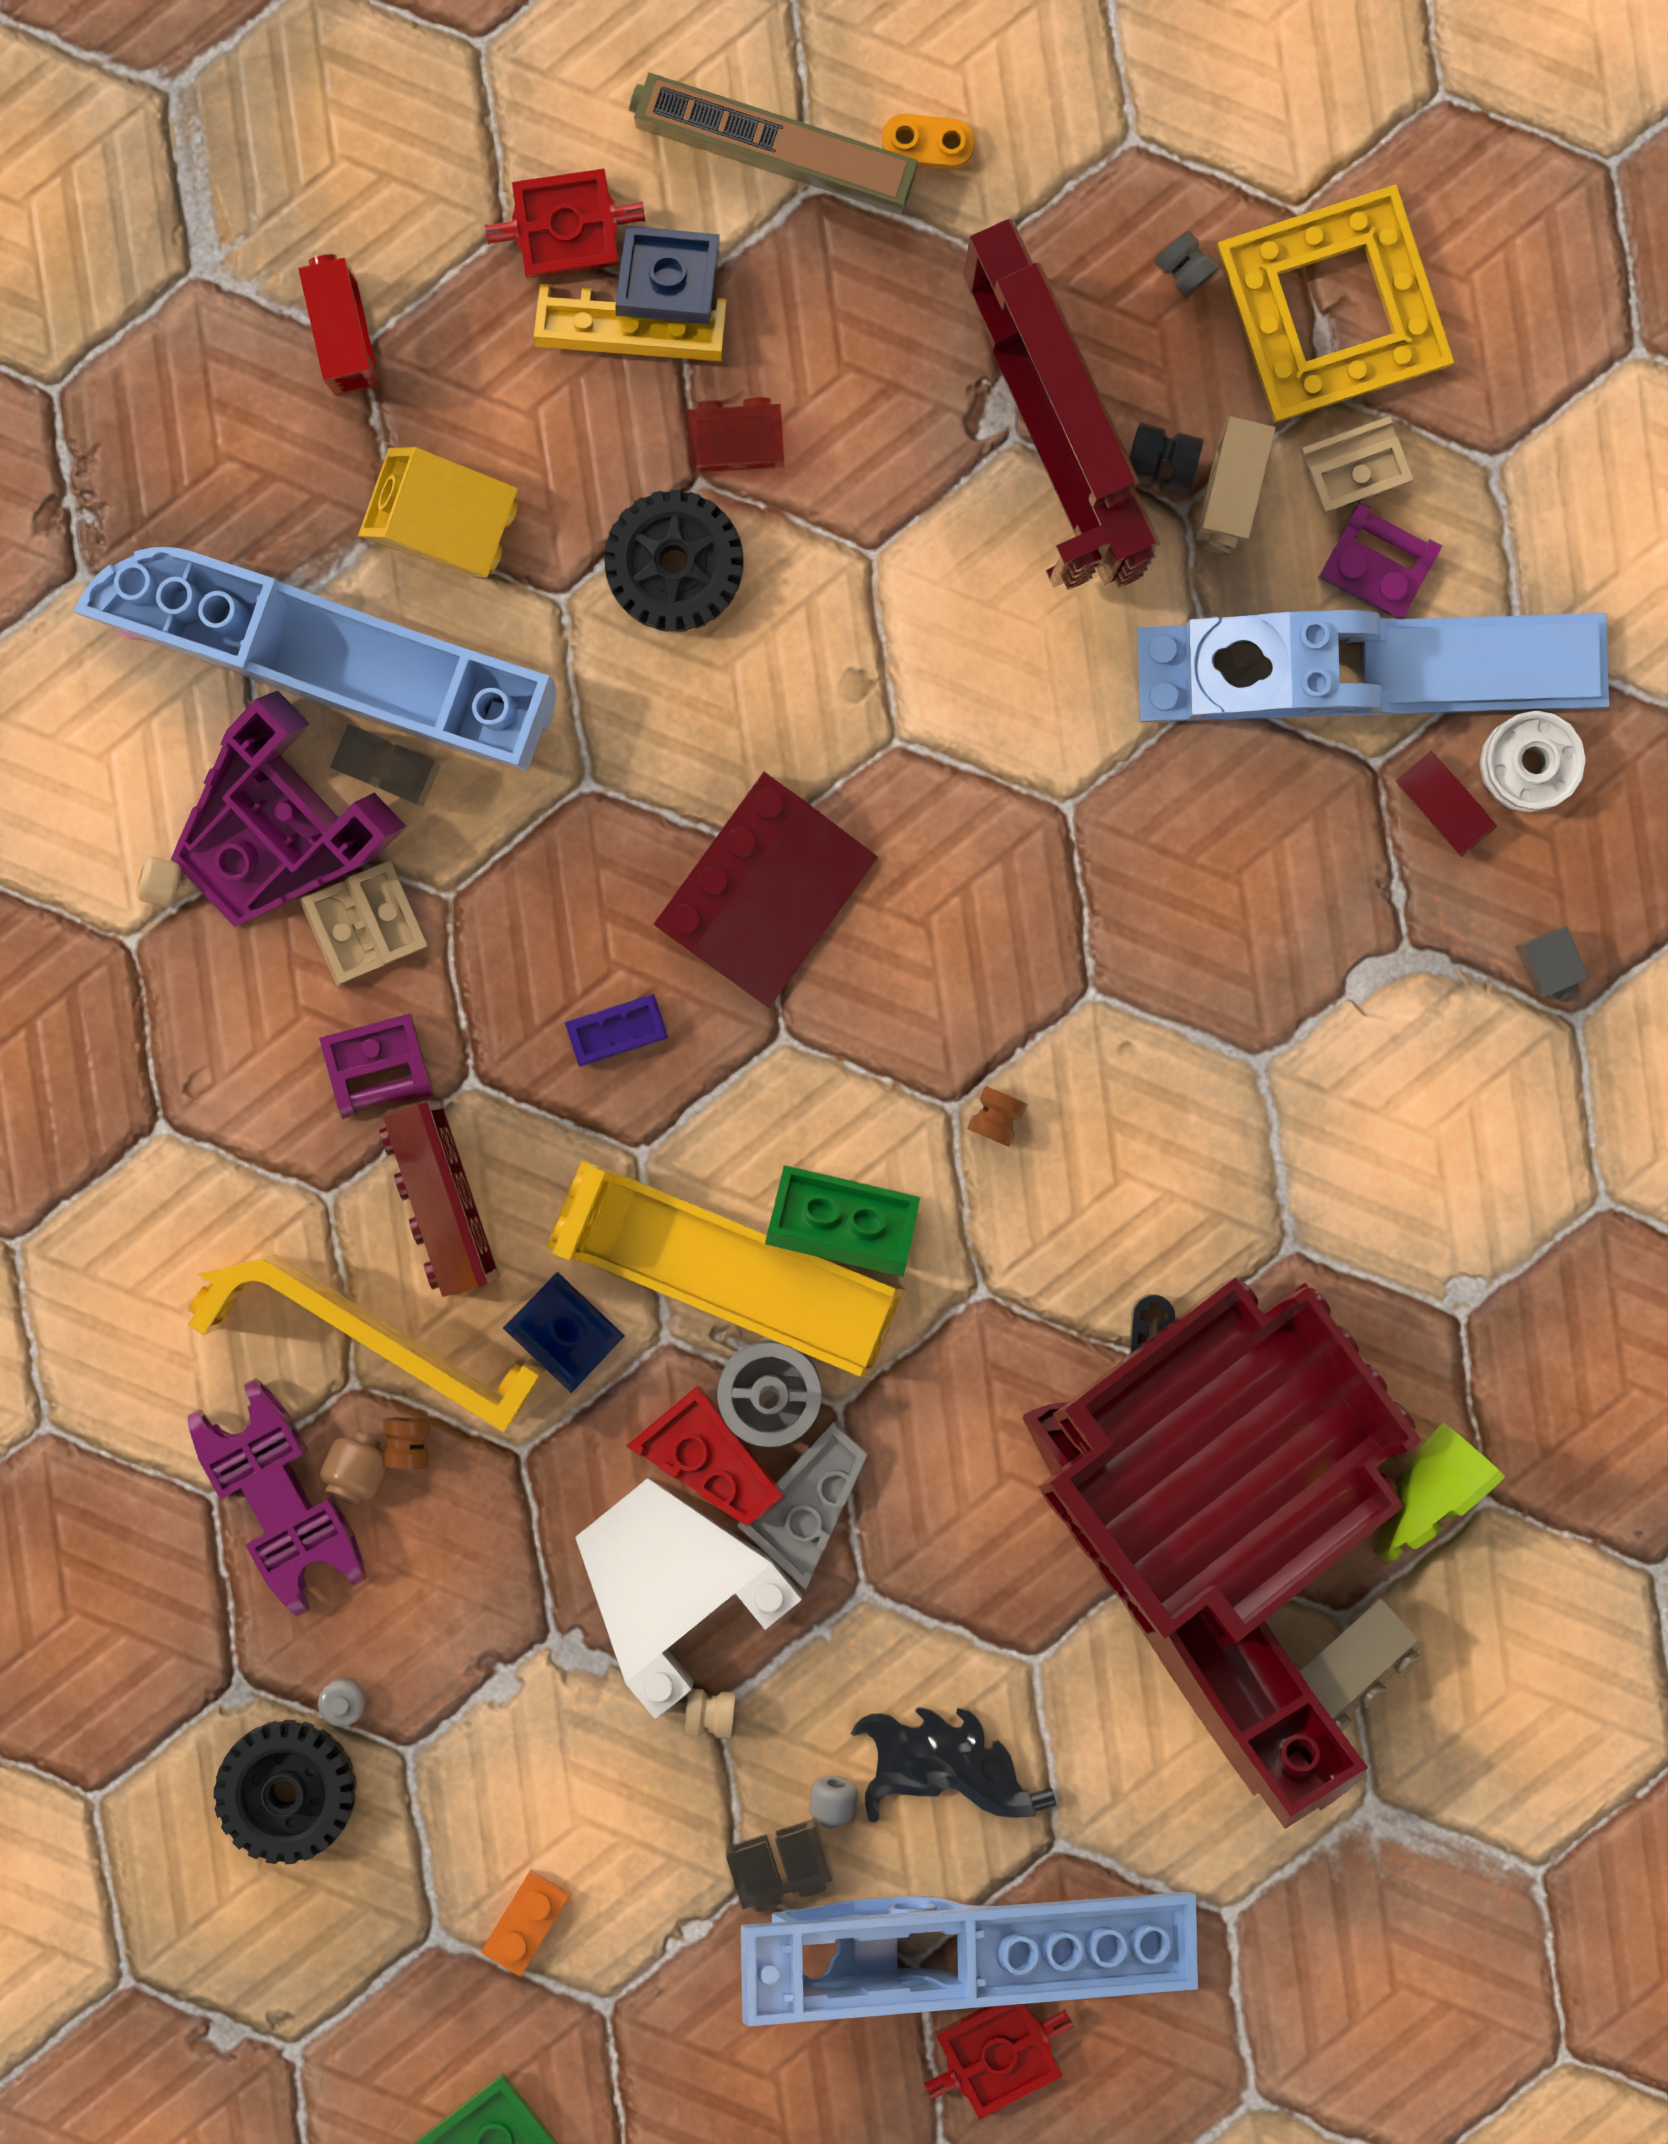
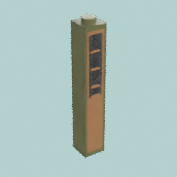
[629,72,918,215]

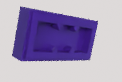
[565,994,669,1067]

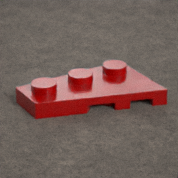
[626,1386,786,1526]

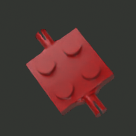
[485,168,646,279]
[923,2004,1074,2120]

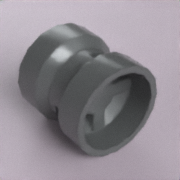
[1154,231,1220,298]

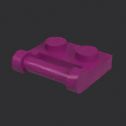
[1318,501,1442,619]
[319,1014,433,1119]

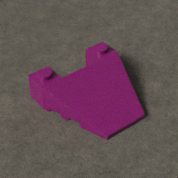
[171,690,407,927]

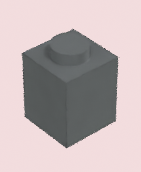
[1515,926,1589,1002]

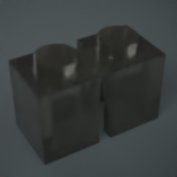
[330,724,441,808]
[725,1819,833,1912]

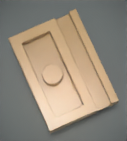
[1300,416,1414,515]

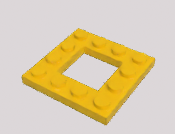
[1216,184,1454,424]

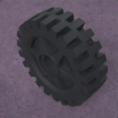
[604,490,744,632]
[213,1720,357,1865]

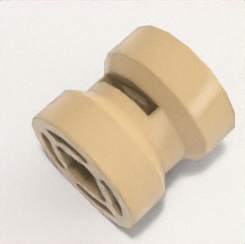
[684,1688,736,1740]

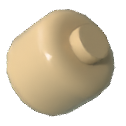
[136,857,186,907]

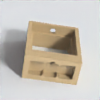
[1194,416,1276,556]

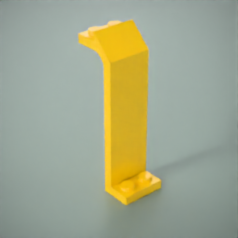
[546,1160,905,1377]
[188,1255,546,1432]

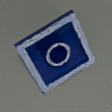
[503,1272,625,1393]

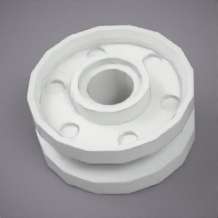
[1479,711,1586,813]

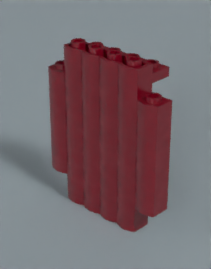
[963,219,1161,590]
[1038,1277,1422,1646]

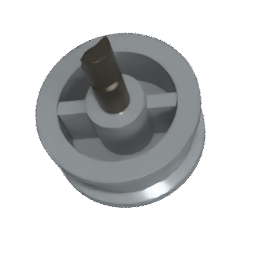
[717,1340,821,1447]

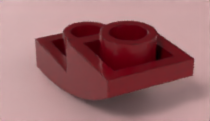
[1396,750,1497,857]

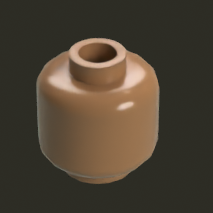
[320,1432,388,1506]

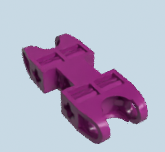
[187,1378,366,1616]

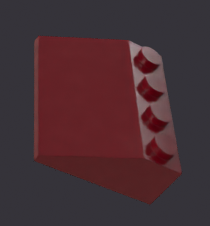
[653,772,878,1008]
[379,1100,500,1297]

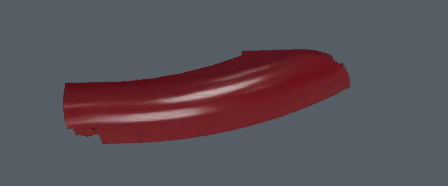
[1022,1402,1368,1829]

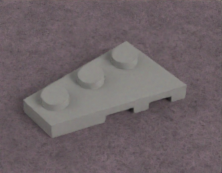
[737,1421,867,1590]

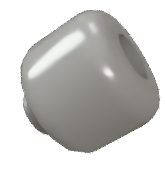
[318,1677,367,1727]
[809,1776,858,1828]

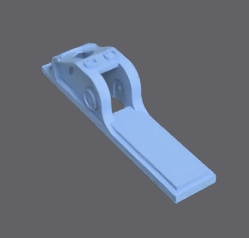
[1137,610,1609,722]
[741,1892,1198,2026]

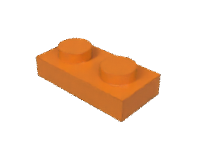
[480,1869,570,1977]

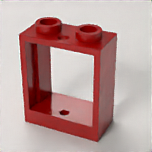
[298,254,381,396]

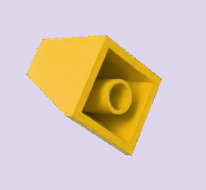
[358,447,518,577]

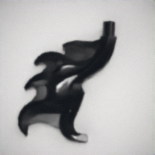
[851,1707,1057,1823]

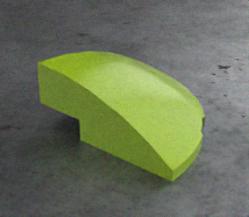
[1375,1422,1505,1561]

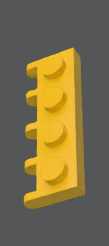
[534,284,727,362]

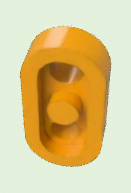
[881,114,975,170]

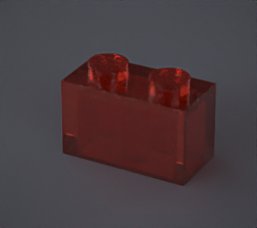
[686,397,785,473]

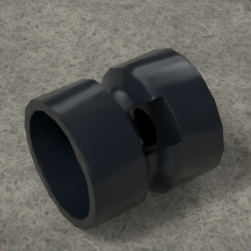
[1129,422,1203,498]

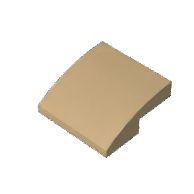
[300,861,427,986]

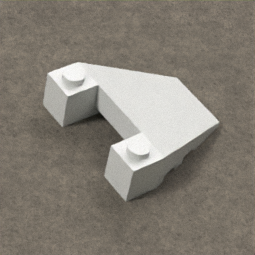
[575,1477,802,1719]

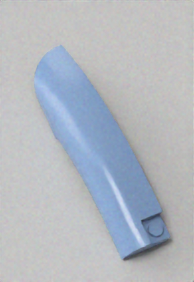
[74,547,556,772]

